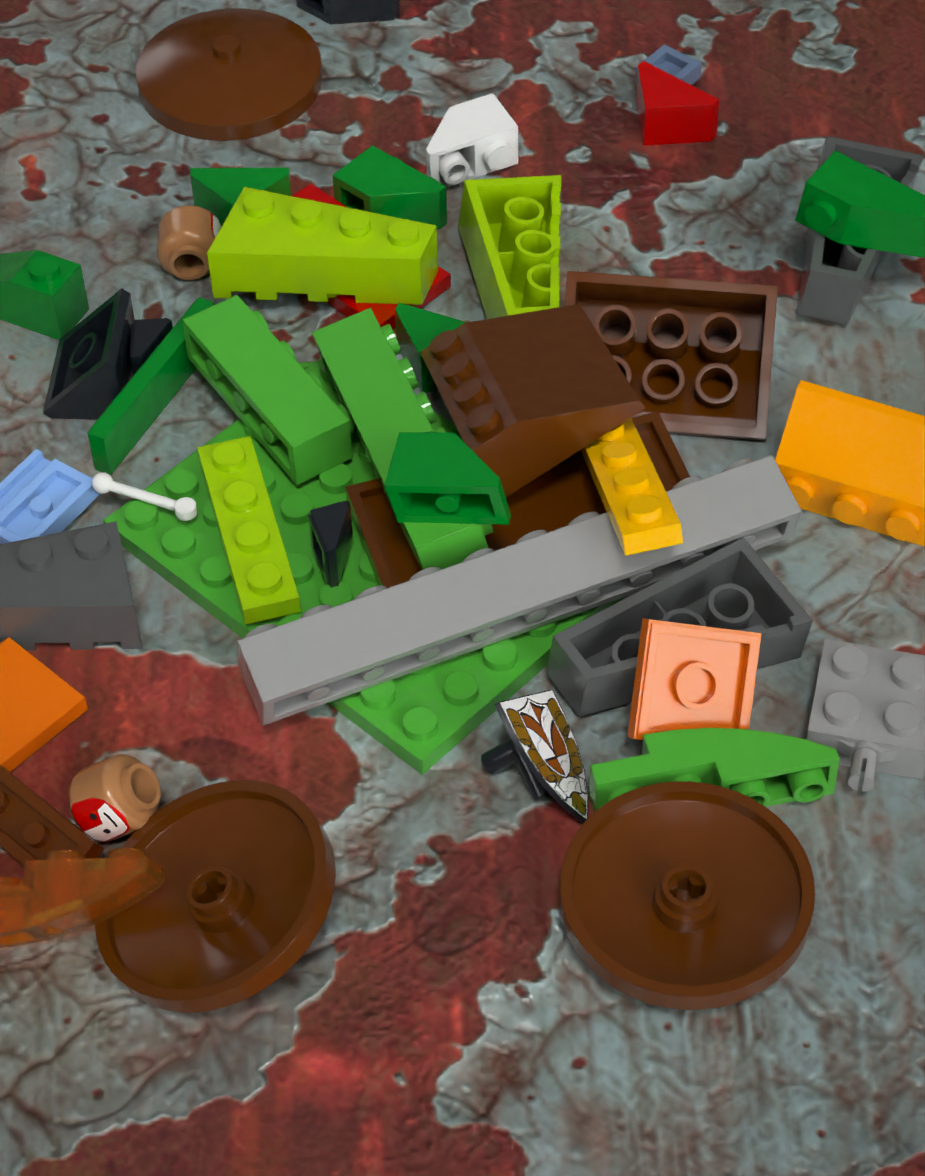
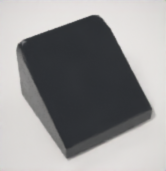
[130,318,173,376]
[308,501,353,588]

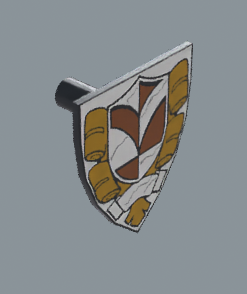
[481,689,588,823]

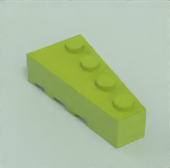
[458,175,561,319]
[207,187,438,305]

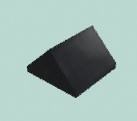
[43,288,135,420]

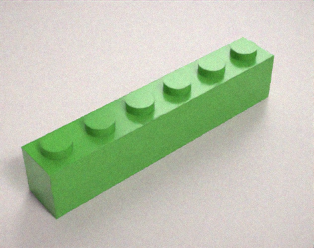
[312,308,494,570]

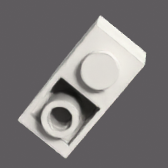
[426,93,518,187]

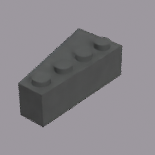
[797,136,924,324]
[547,537,813,716]

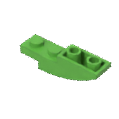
[589,728,840,813]

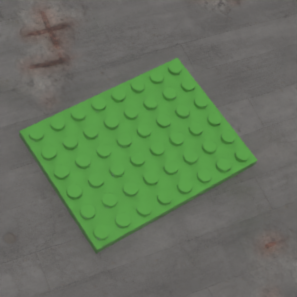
[103,358,624,775]

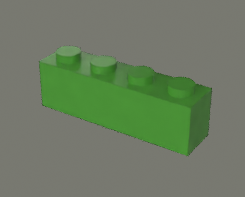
[182,295,355,485]

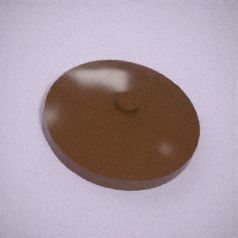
[136,8,322,141]
[95,780,336,1013]
[560,781,815,1010]

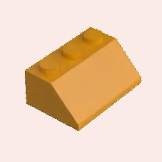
[775,380,925,547]

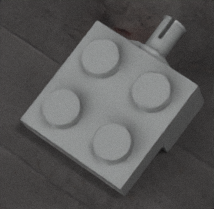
[806,639,925,792]

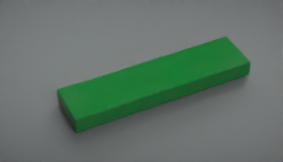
[87,297,215,475]

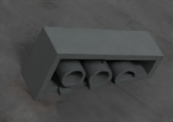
[0,521,143,650]

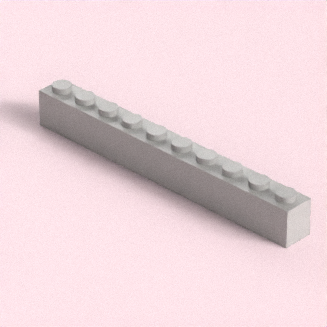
[237,455,802,726]

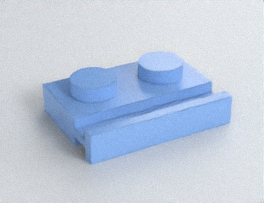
[0,449,100,544]

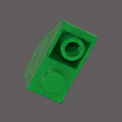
[332,145,447,229]

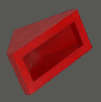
[636,61,719,146]

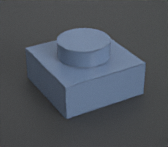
[635,44,702,85]

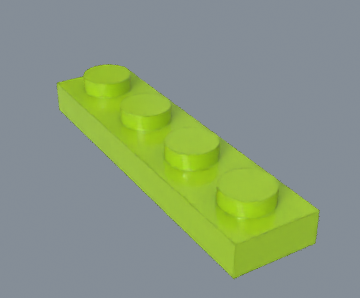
[197,436,301,624]

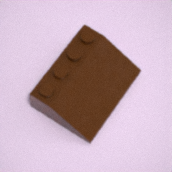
[564,271,778,441]
[420,304,645,497]

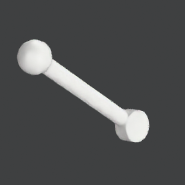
[92,472,197,521]

